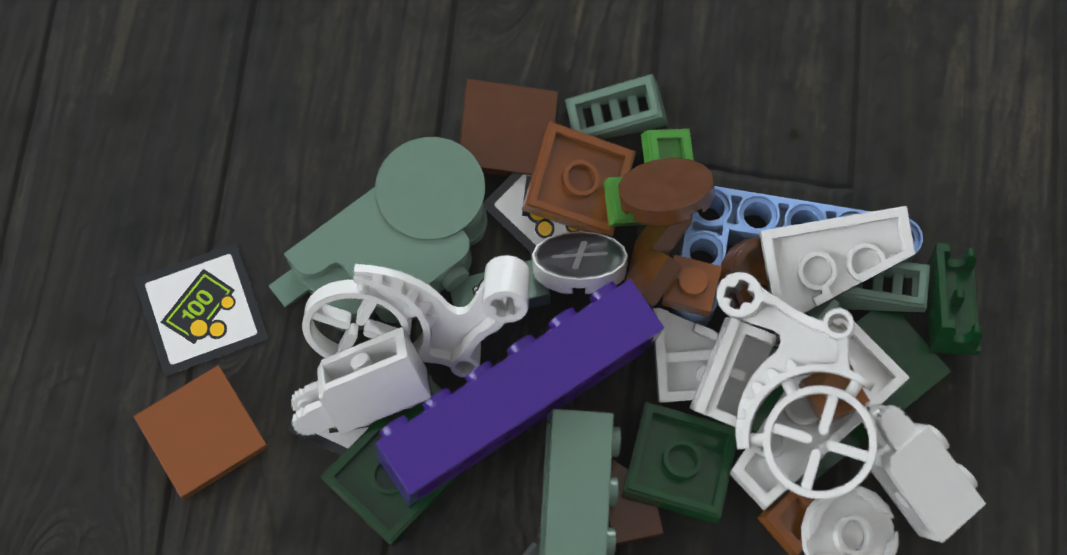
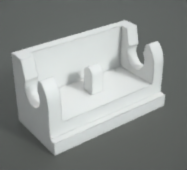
[689,317,777,427]

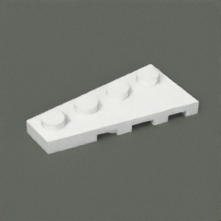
[730,318,910,511]

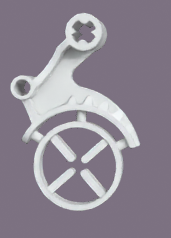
[302,255,530,377]
[717,272,877,499]

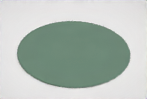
[375,137,485,240]

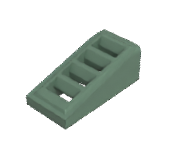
[565,74,668,139]
[833,261,930,312]

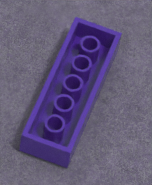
[376,279,665,507]

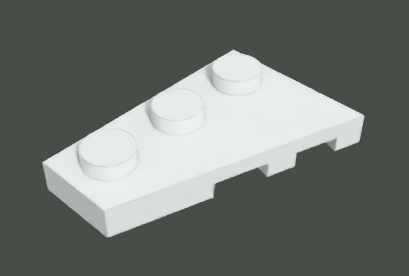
[759,206,915,313]

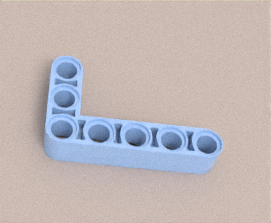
[672,186,923,326]

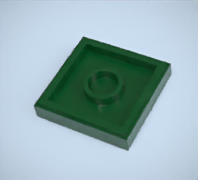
[621,402,737,524]

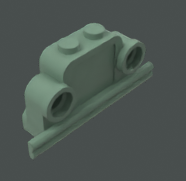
[269,187,488,332]

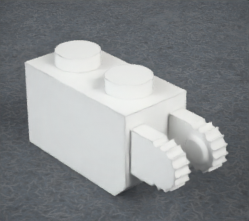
[291,326,431,436]
[861,404,986,543]

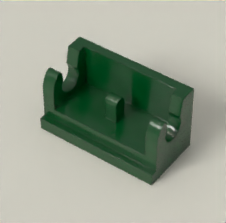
[927,243,983,356]

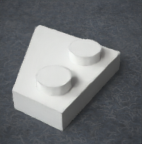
[652,308,719,402]

